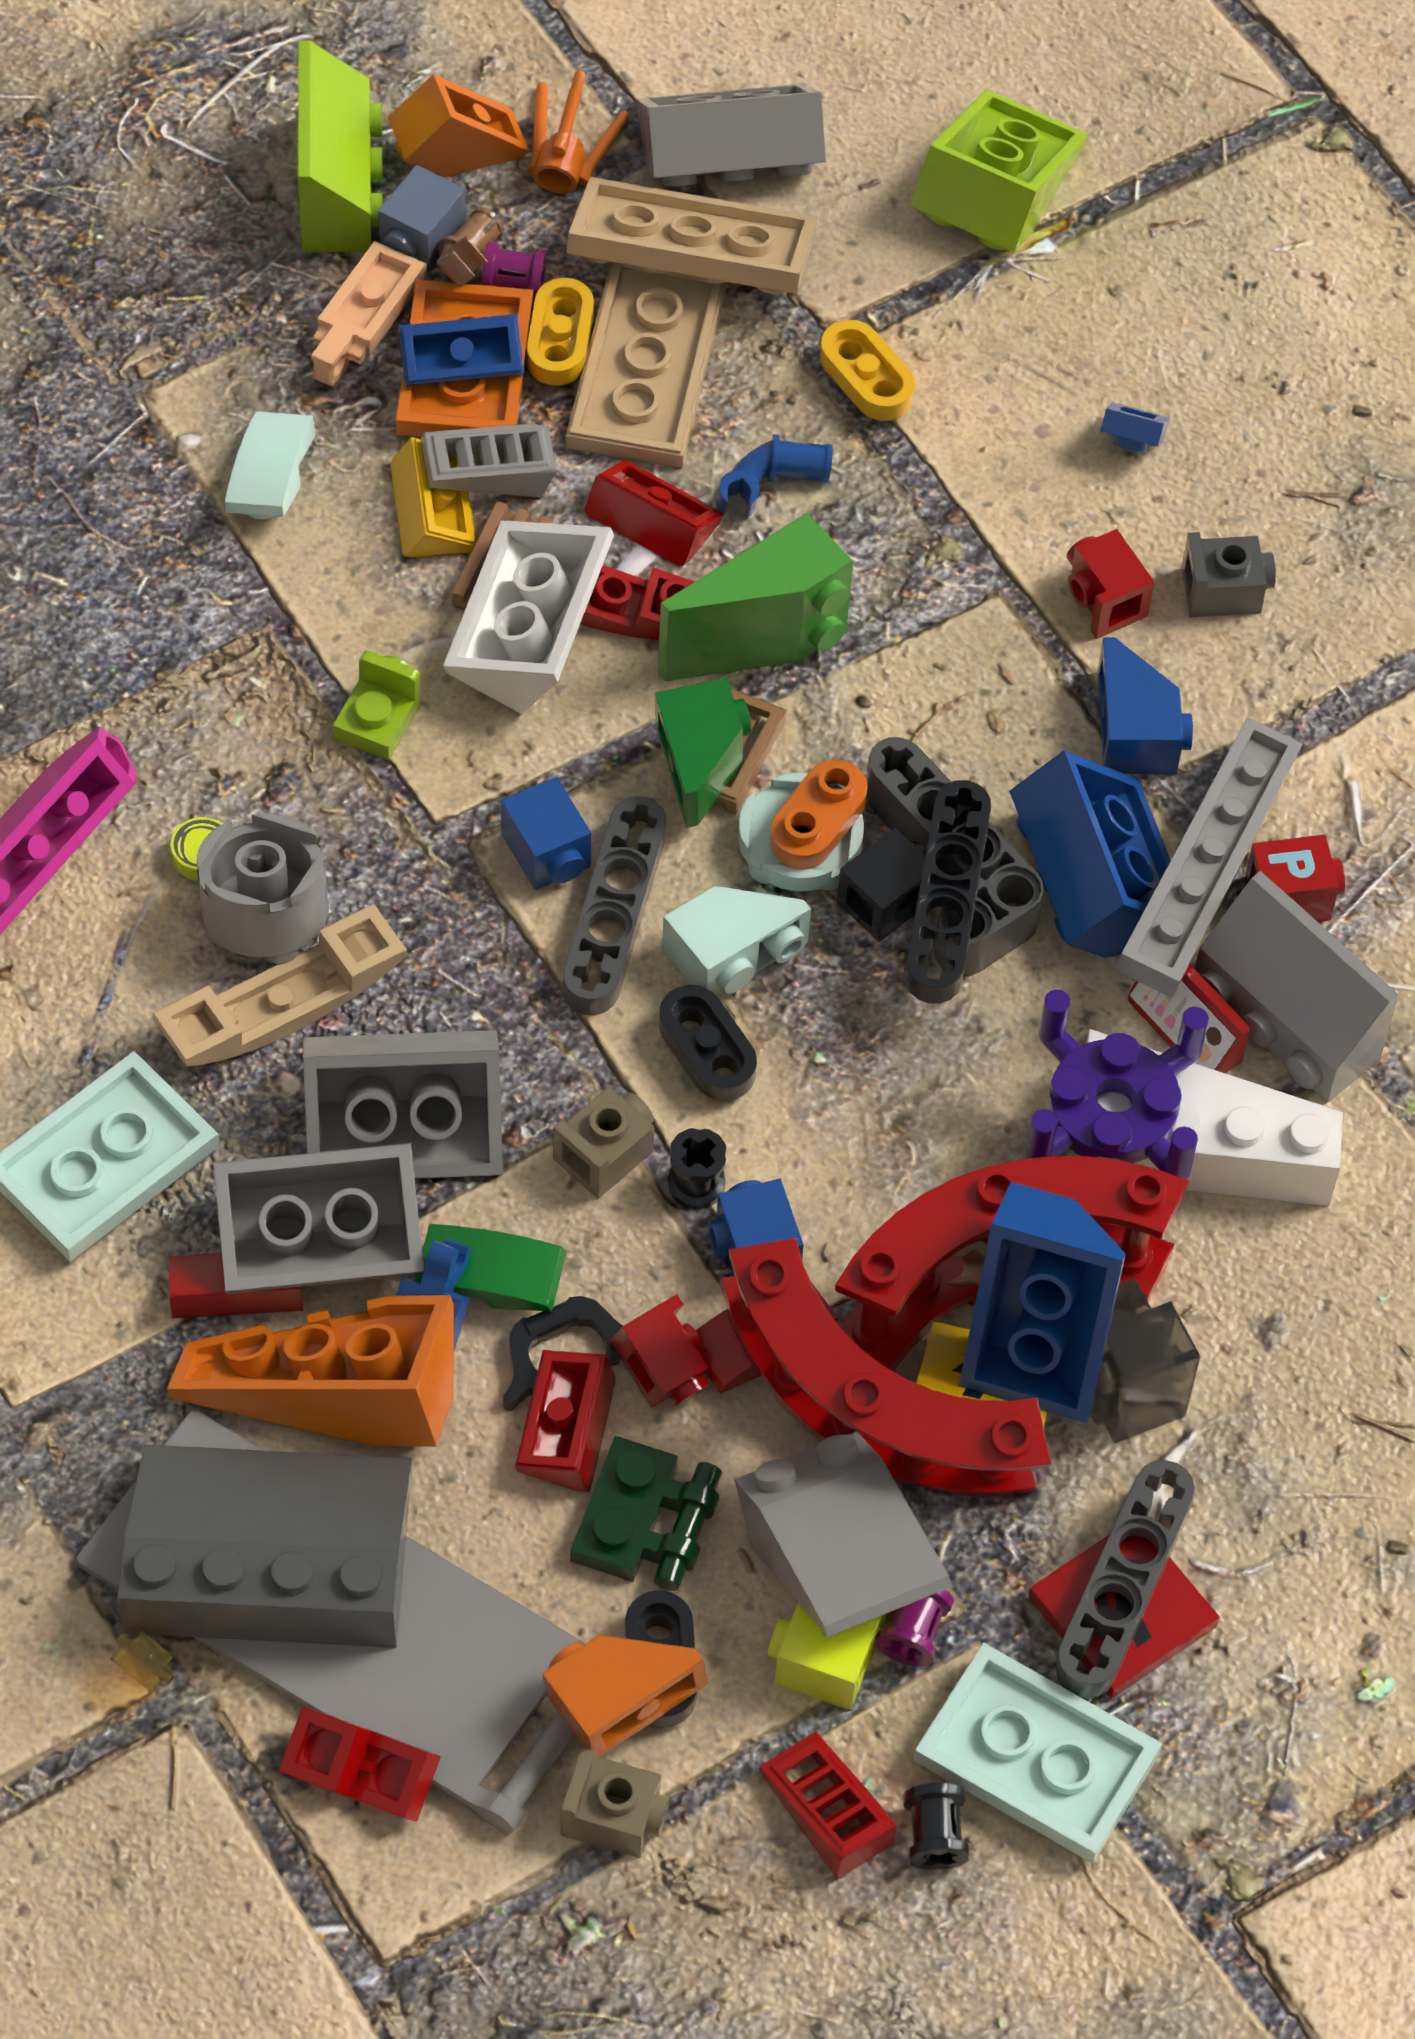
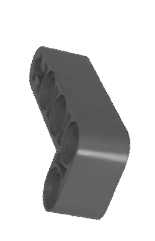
[866,737,1044,977]

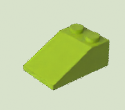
[910,89,1089,252]

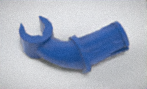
[715,434,833,519]

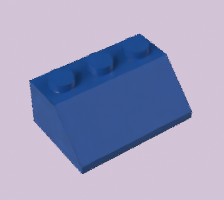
[1009,750,1171,958]
[959,1182,1126,1423]

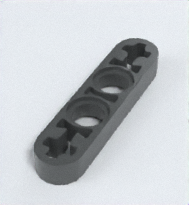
[563,796,666,1015]
[1055,1460,1195,1698]

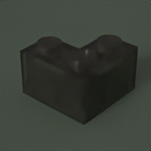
[1090,1278,1201,1444]

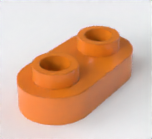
[770,760,867,869]

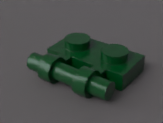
[570,1436,722,1591]

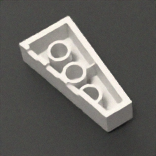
[1075,1029,1343,1206]

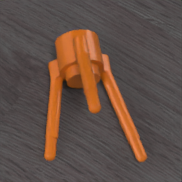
[527,70,630,194]

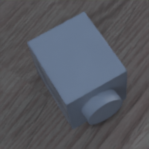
[378,165,466,273]

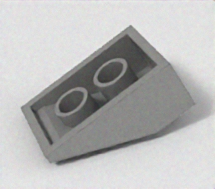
[734,1431,952,1637]

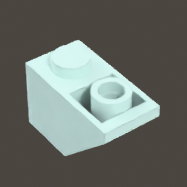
[662,886,811,996]

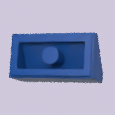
[397,314,524,386]

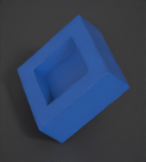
[1100,402,1170,452]

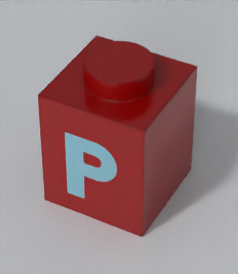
[1245,834,1345,922]

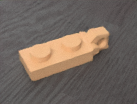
[311,241,427,387]

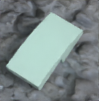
[225,411,315,519]

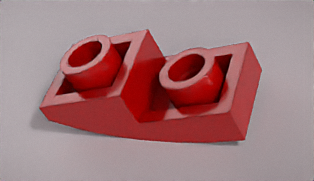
[580,565,695,640]

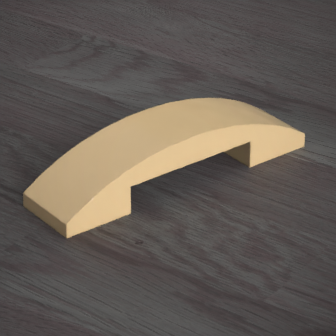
[153,904,407,1067]

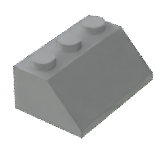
[636,83,826,187]
[1195,871,1399,1103]
[303,1030,503,1178]
[213,1143,424,1294]

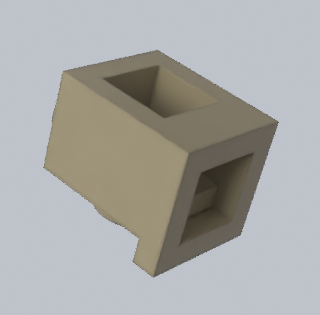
[553,1086,654,1199]
[561,1747,670,1858]

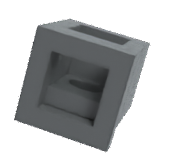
[1181,532,1276,617]

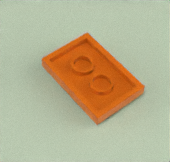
[396,279,533,437]

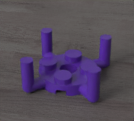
[1026,990,1209,1180]

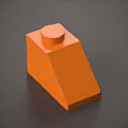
[387,74,529,177]
[542,1635,708,1757]

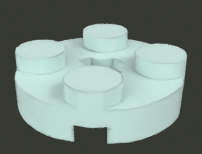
[738,773,864,891]

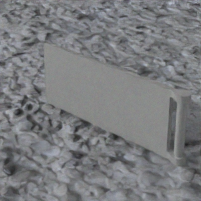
[77,1410,586,1834]

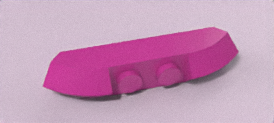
[0,727,137,934]

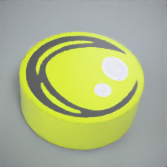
[170,817,223,881]

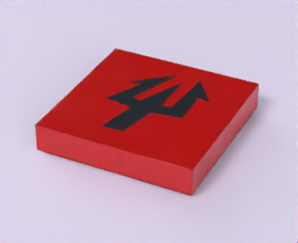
[1028,1534,1220,1699]

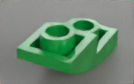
[415,1224,567,1312]

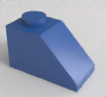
[1097,637,1193,774]

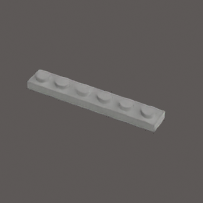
[1114,717,1303,998]

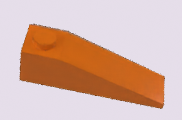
[167,1295,454,1447]

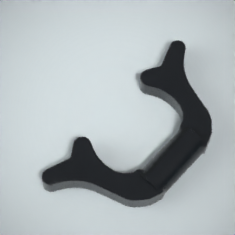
[503,1296,623,1411]

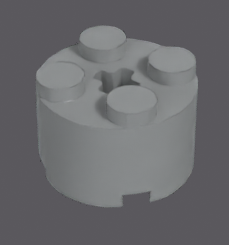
[197,813,329,964]

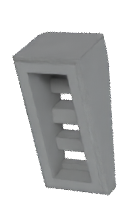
[421,424,556,498]

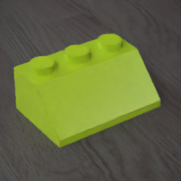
[298,40,383,252]

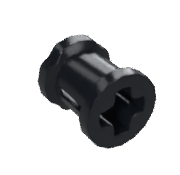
[667,1128,726,1210]
[903,1782,969,1870]

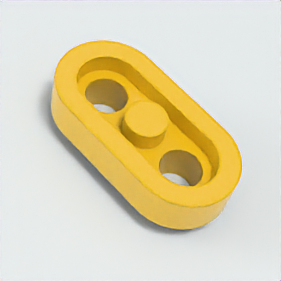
[527,278,594,386]
[820,320,915,421]

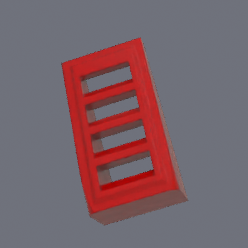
[759,1731,897,1880]

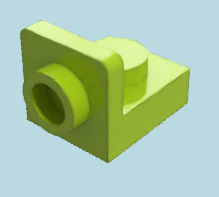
[333,650,421,761]

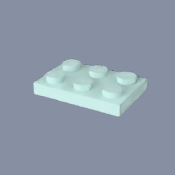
[0,1051,220,1262]
[913,1642,1163,1864]

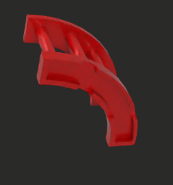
[834,1156,1189,1372]
[721,1237,1052,1496]

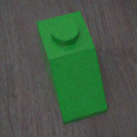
[654,677,752,828]

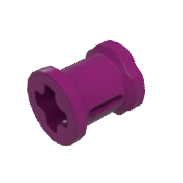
[481,241,547,301]
[875,1589,954,1667]

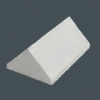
[443,520,614,714]

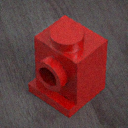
[1066,529,1154,639]
[610,1294,710,1408]

